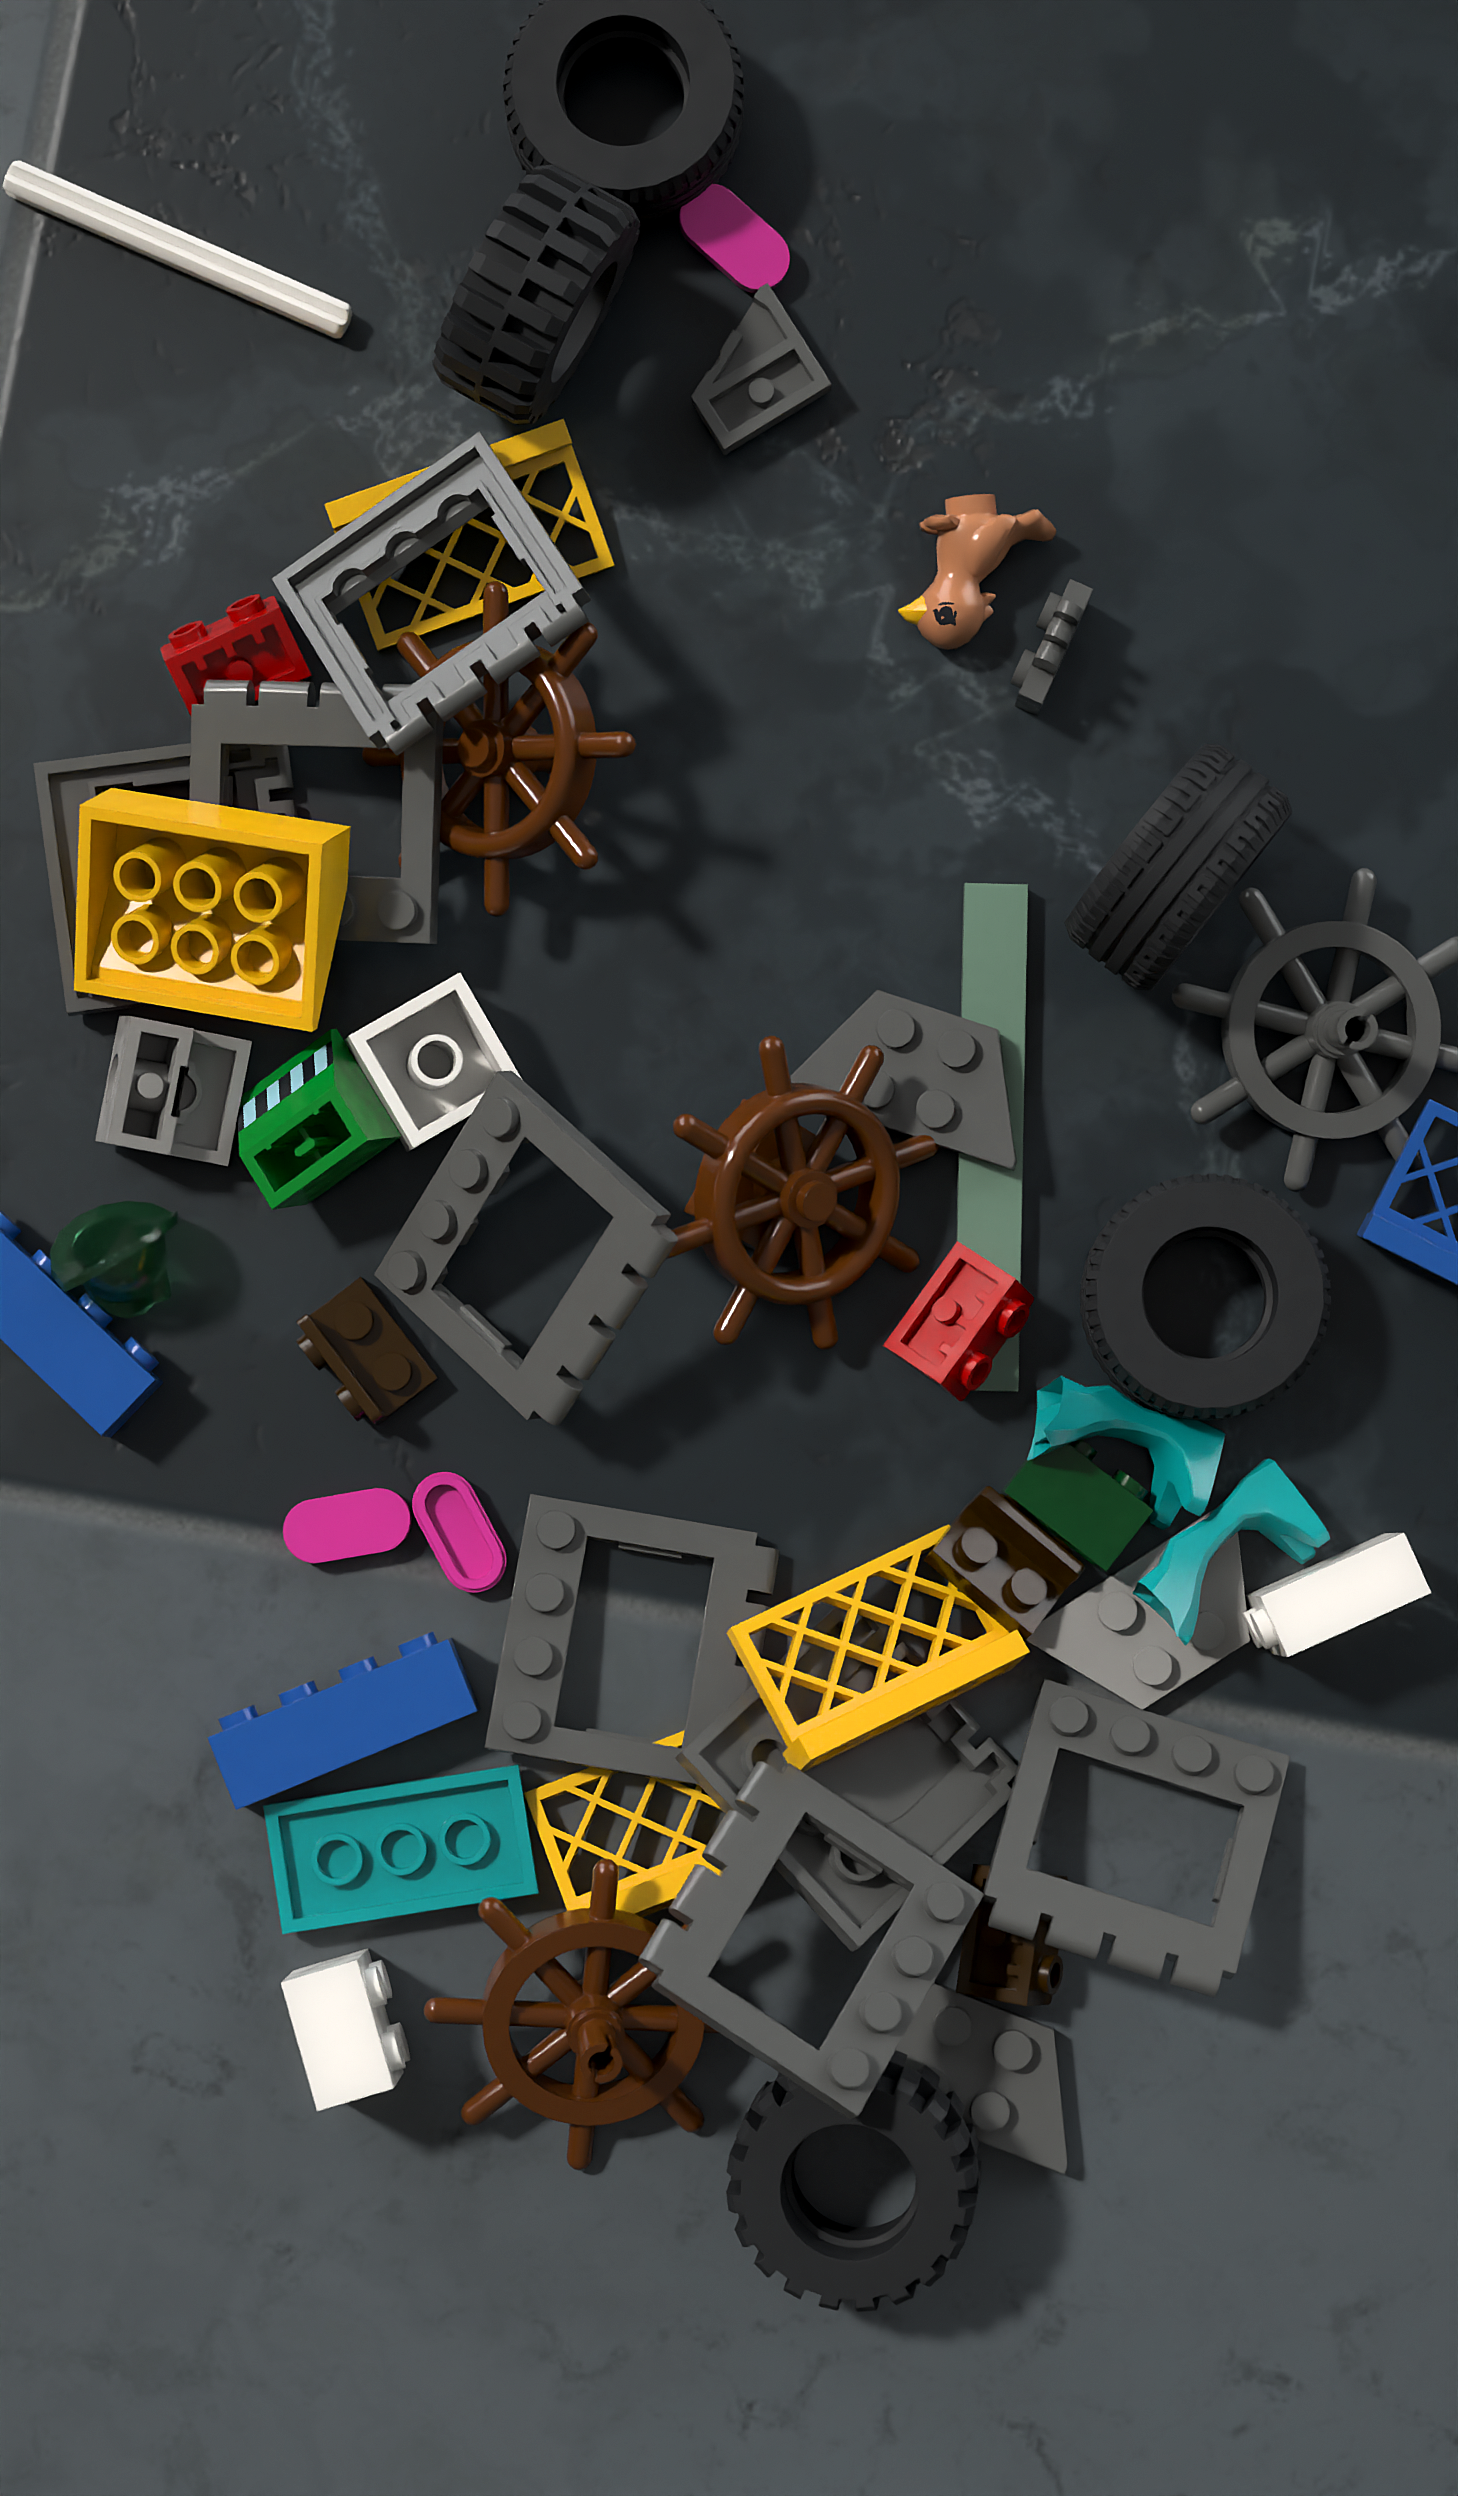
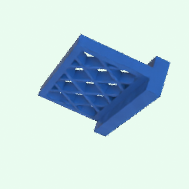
[1356,1099,1458,1286]

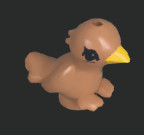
[897,494,1057,649]

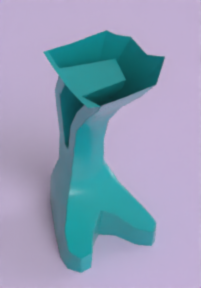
[1027,1376,1225,1530]
[1133,1458,1330,1645]

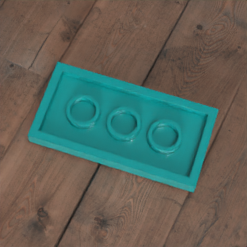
[263,1764,539,1934]

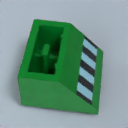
[238,1029,402,1210]

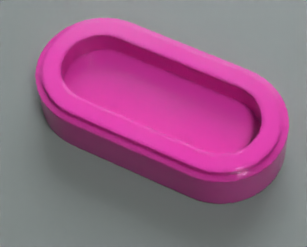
[679,184,790,293]
[412,1472,507,1593]
[283,1488,412,1563]

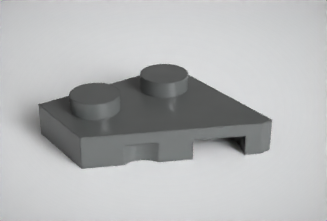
[691,283,832,456]

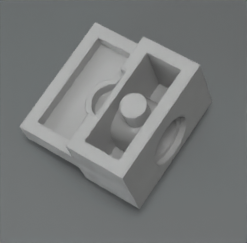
[95,1016,252,1166]

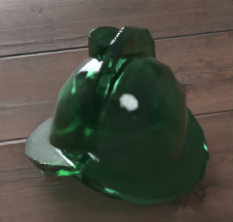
[49,1201,180,1319]

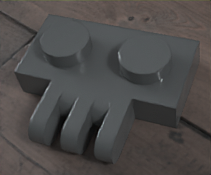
[1010,579,1093,716]

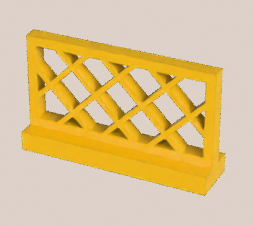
[324,419,614,651]
[726,1524,1030,1772]
[524,1730,722,1917]

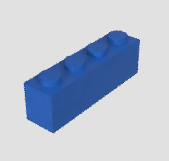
[0,1210,164,1438]
[207,1632,481,1810]

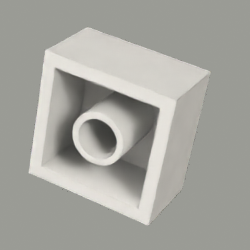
[344,973,522,1152]
[281,1948,410,2111]

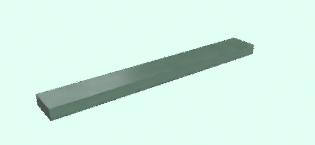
[956,883,1028,1392]

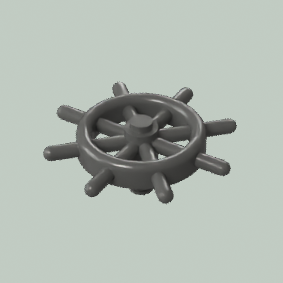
[1172,868,1458,1192]

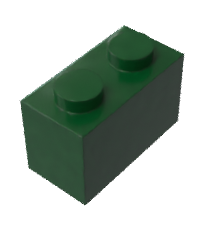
[1000,1439,1154,1572]

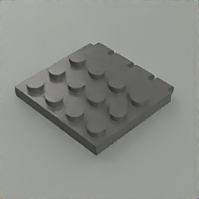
[675,1599,1018,1952]

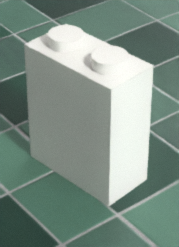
[1242,1533,1431,1657]

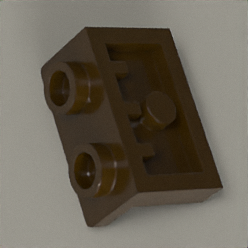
[296,1277,439,1425]
[924,1486,1085,1641]
[955,1864,1068,2006]

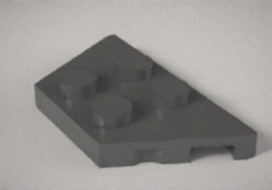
[790,990,1017,1171]
[896,1982,1068,2174]

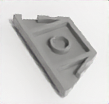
[1026,1506,1250,1710]

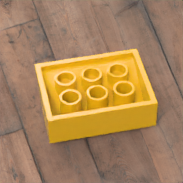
[74,788,351,1032]

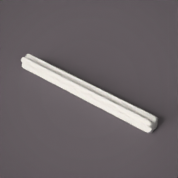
[3,161,352,338]

